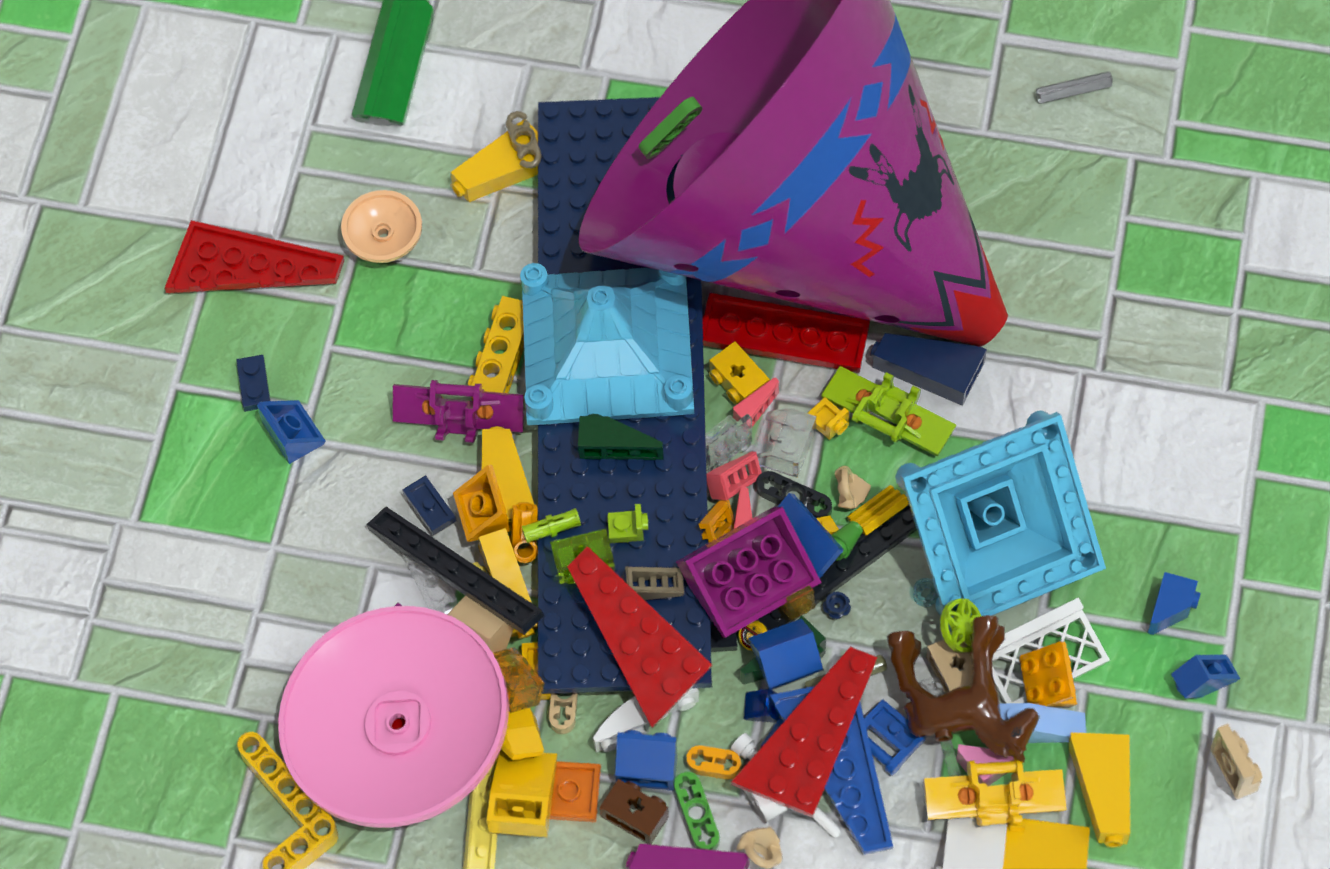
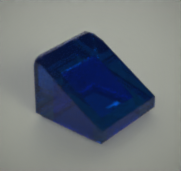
[744,689,780,722]

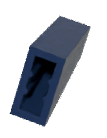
[870,333,987,406]

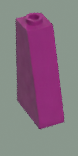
[626,844,750,869]

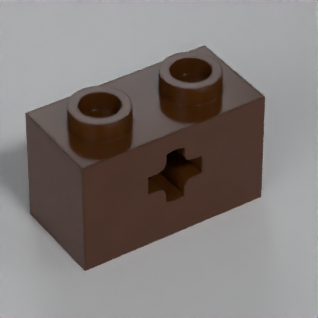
[600,779,669,844]

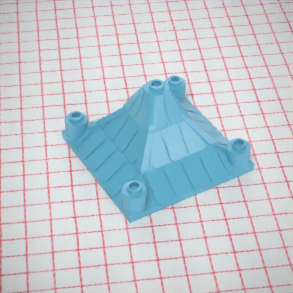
[520,263,694,425]
[895,410,1106,632]

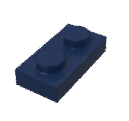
[236,355,271,412]
[402,475,456,535]

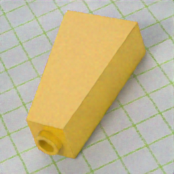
[450,119,538,202]
[482,426,538,531]
[478,528,538,639]
[1068,732,1130,847]

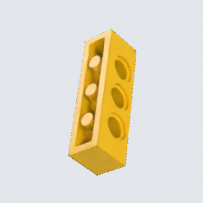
[468,296,524,401]

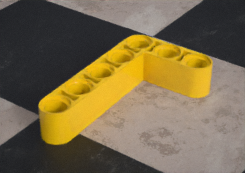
[237,732,339,869]

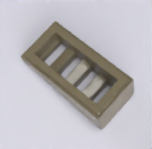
[622,567,684,600]

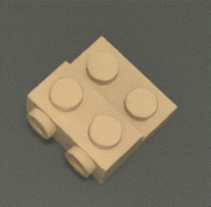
[1210,724,1262,800]

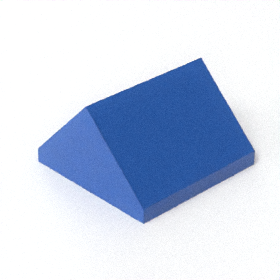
[257,400,326,464]
[748,619,823,690]

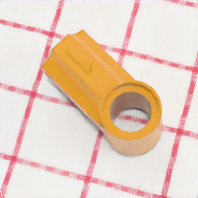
[509,502,538,563]

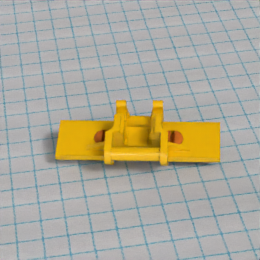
[923,758,1067,826]

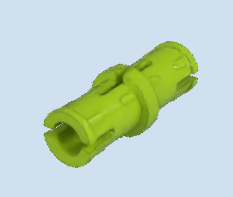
[521,508,581,543]

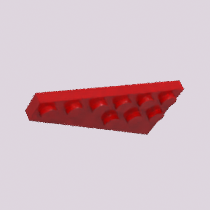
[164,220,345,293]
[567,546,713,729]
[731,647,877,818]

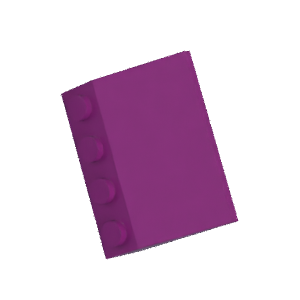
[676,507,822,638]

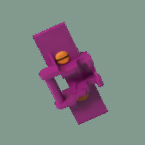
[393,380,524,443]

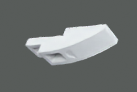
[593,688,699,753]

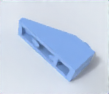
[999,703,1086,743]

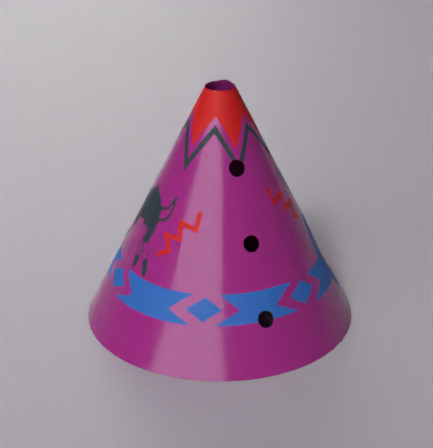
[579,0,1008,347]

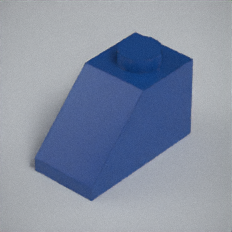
[1148,572,1201,635]
[1171,654,1240,698]

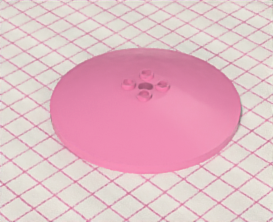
[278,606,509,827]

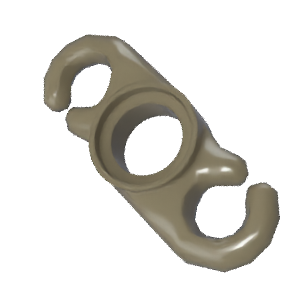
[505,111,542,168]

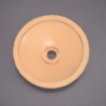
[341,190,422,263]

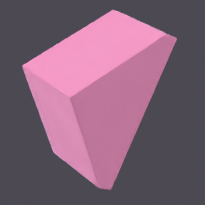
[956,744,1014,786]

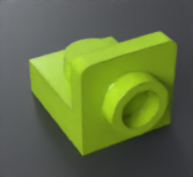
[608,504,649,543]

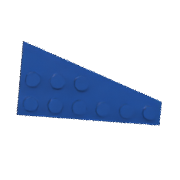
[769,686,893,854]

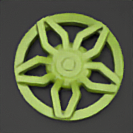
[940,598,981,653]

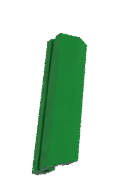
[352,0,434,125]

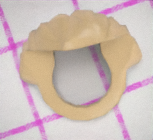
[835,465,871,509]
[736,826,782,869]

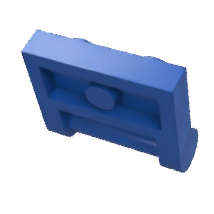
[864,699,926,775]

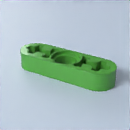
[638,97,703,159]
[674,772,720,850]

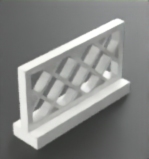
[992,598,1110,704]

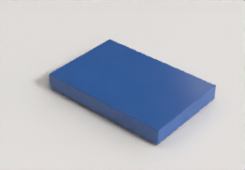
[778,493,844,592]

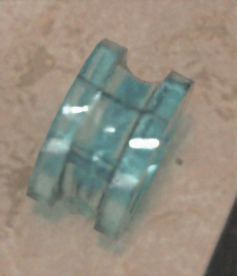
[913,578,938,607]

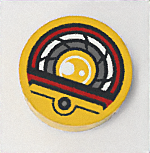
[739,621,767,651]

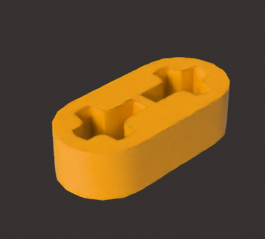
[687,745,741,780]

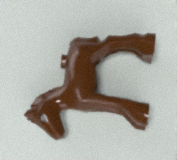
[887,615,1040,762]

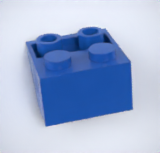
[615,730,677,791]

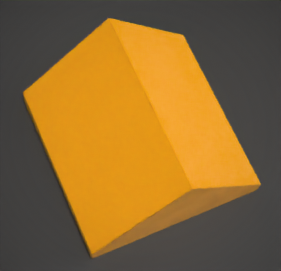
[453,465,510,542]

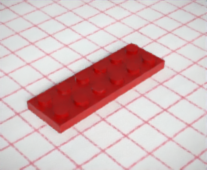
[703,293,870,373]

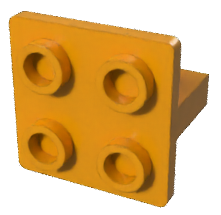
[1020,641,1077,707]

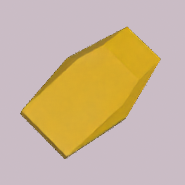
[501,676,544,760]

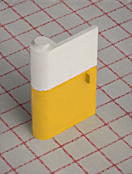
[936,817,1090,869]

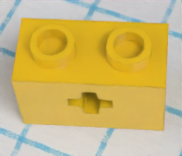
[709,342,770,405]

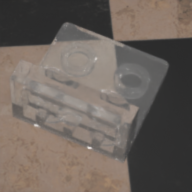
[706,414,752,472]

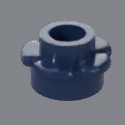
[823,592,851,619]

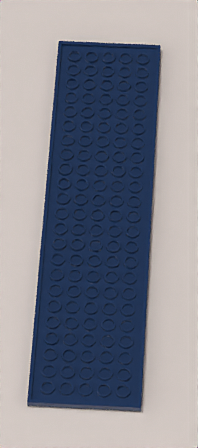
[538,97,712,694]

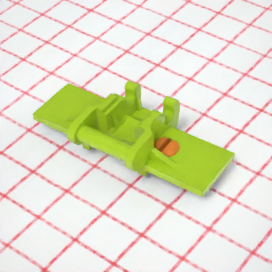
[821,366,956,457]

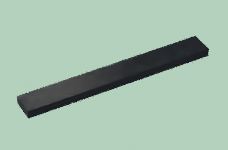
[755,505,917,631]
[366,506,544,635]

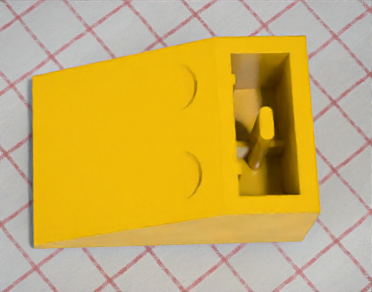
[487,749,557,837]

